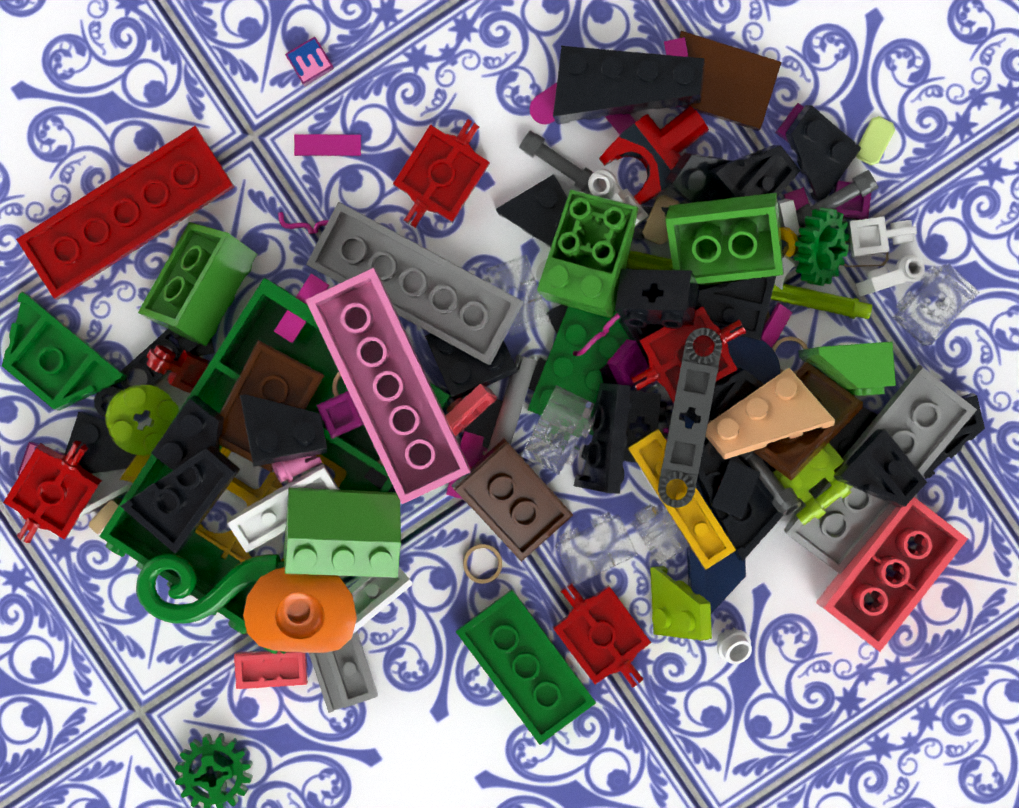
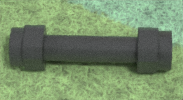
[519,130,594,194]
[796,170,878,228]
[737,451,801,516]

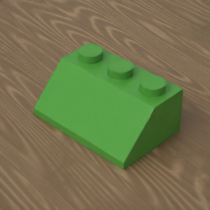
[665,193,784,284]
[138,222,258,346]
[798,341,896,396]
[283,487,401,578]

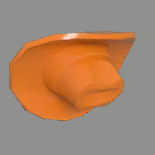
[243,567,357,653]

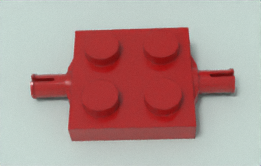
[393,119,490,228]
[631,307,746,403]
[3,441,102,543]
[553,583,651,688]

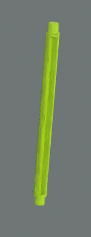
[627,250,872,319]

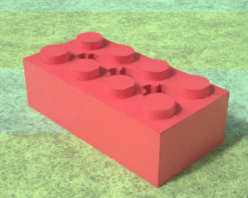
[816,497,968,652]

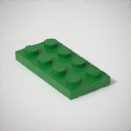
[527,307,630,436]
[456,589,596,745]

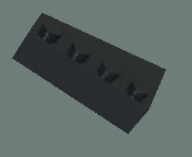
[553,46,705,124]

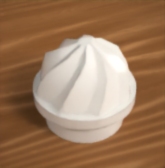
[717,628,752,664]

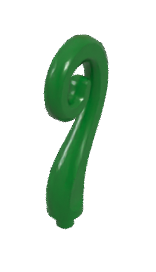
[136,554,284,624]

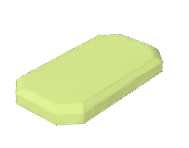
[856,116,895,165]

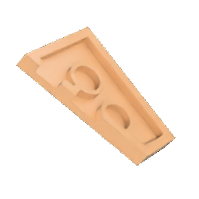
[706,368,835,459]

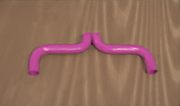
[278,212,329,234]
[573,309,620,356]

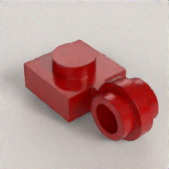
[146,345,210,393]

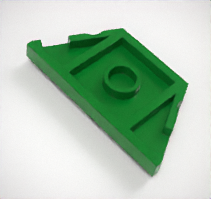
[2,291,127,411]

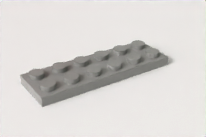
[306,202,524,365]
[784,365,977,574]

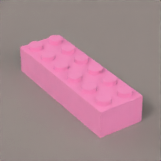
[306,268,471,504]

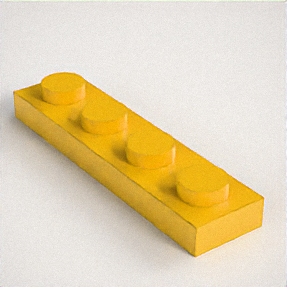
[628,429,736,569]

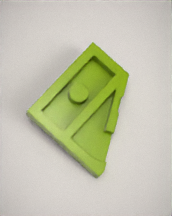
[650,566,712,641]

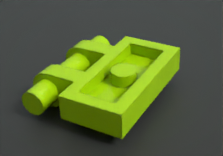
[773,443,852,526]

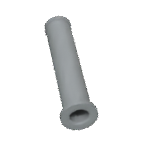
[483,355,538,455]

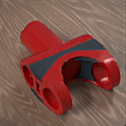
[599,106,709,205]

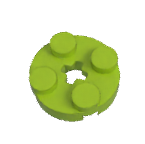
[105,384,179,456]

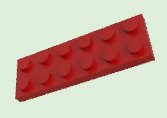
[16,126,235,300]

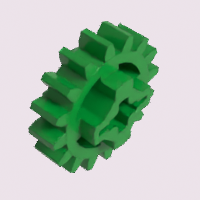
[794,207,850,286]
[175,733,253,808]

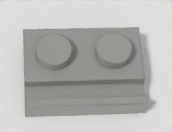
[309,631,378,713]

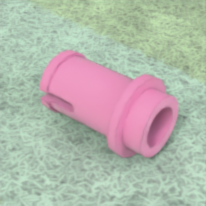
[272,455,322,483]

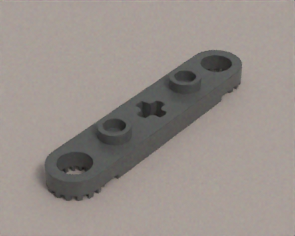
[658,328,722,508]

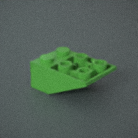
[537,189,639,318]

